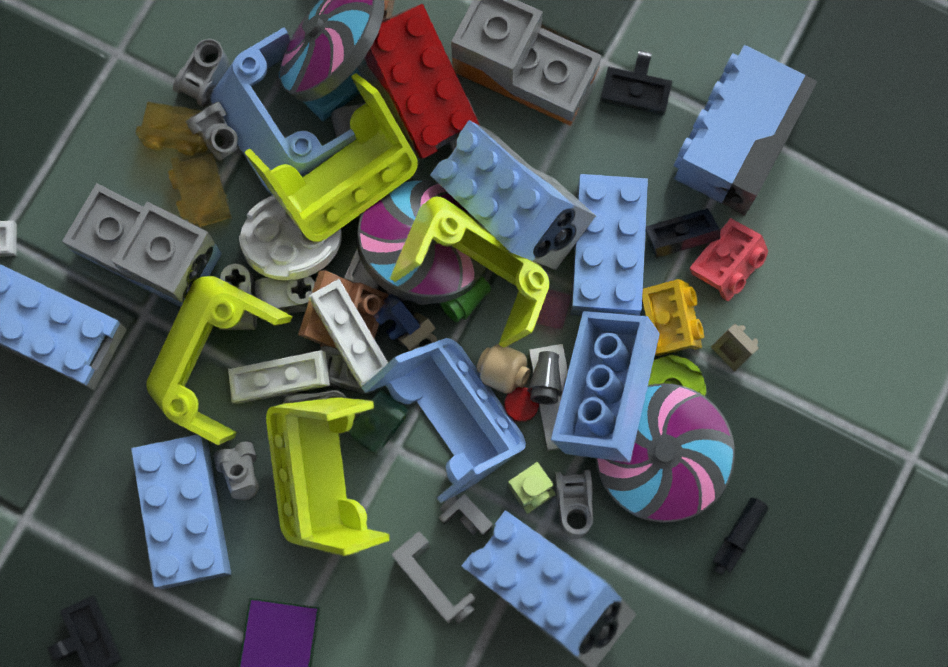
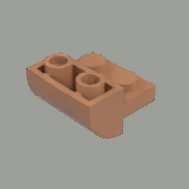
[298,270,388,349]

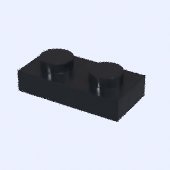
[645,208,721,258]

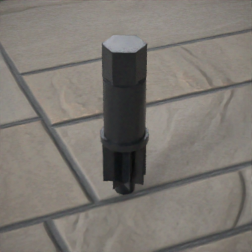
[712,497,769,576]

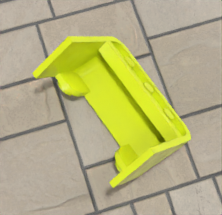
[244,73,418,242]
[389,197,549,348]
[146,276,293,445]
[266,397,390,556]

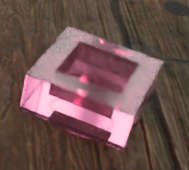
[536,289,571,330]

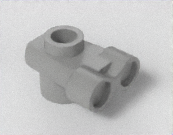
[185,101,239,161]
[213,441,259,501]

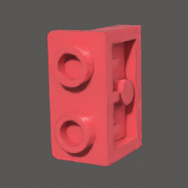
[689,218,768,301]

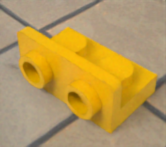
[642,279,704,356]

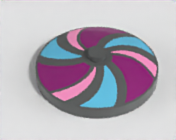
[280,0,384,102]
[356,180,486,304]
[595,383,735,523]

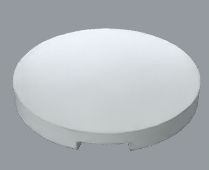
[239,195,342,280]

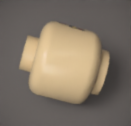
[477,344,530,394]

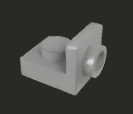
[439,494,493,536]

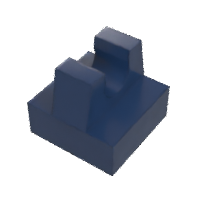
[374,294,421,340]

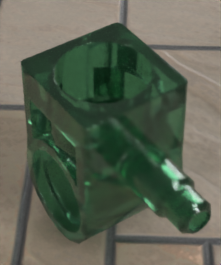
[347,390,410,456]

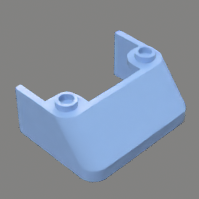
[211,27,356,195]
[362,338,526,503]

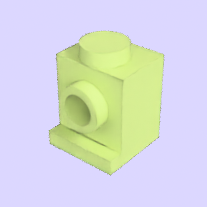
[508,462,556,514]

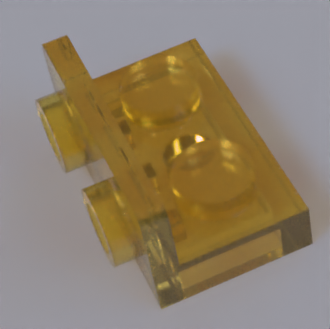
[135,102,207,155]
[168,153,232,227]

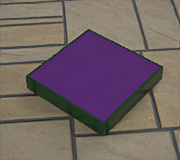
[239,598,320,667]

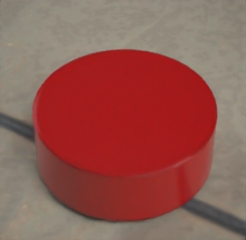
[504,387,539,423]

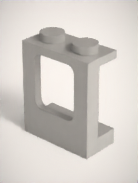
[391,531,475,624]

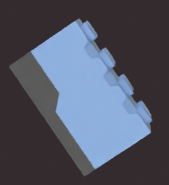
[673,45,818,215]

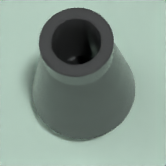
[528,351,562,405]

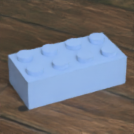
[570,174,648,316]
[551,311,660,462]
[131,435,231,589]

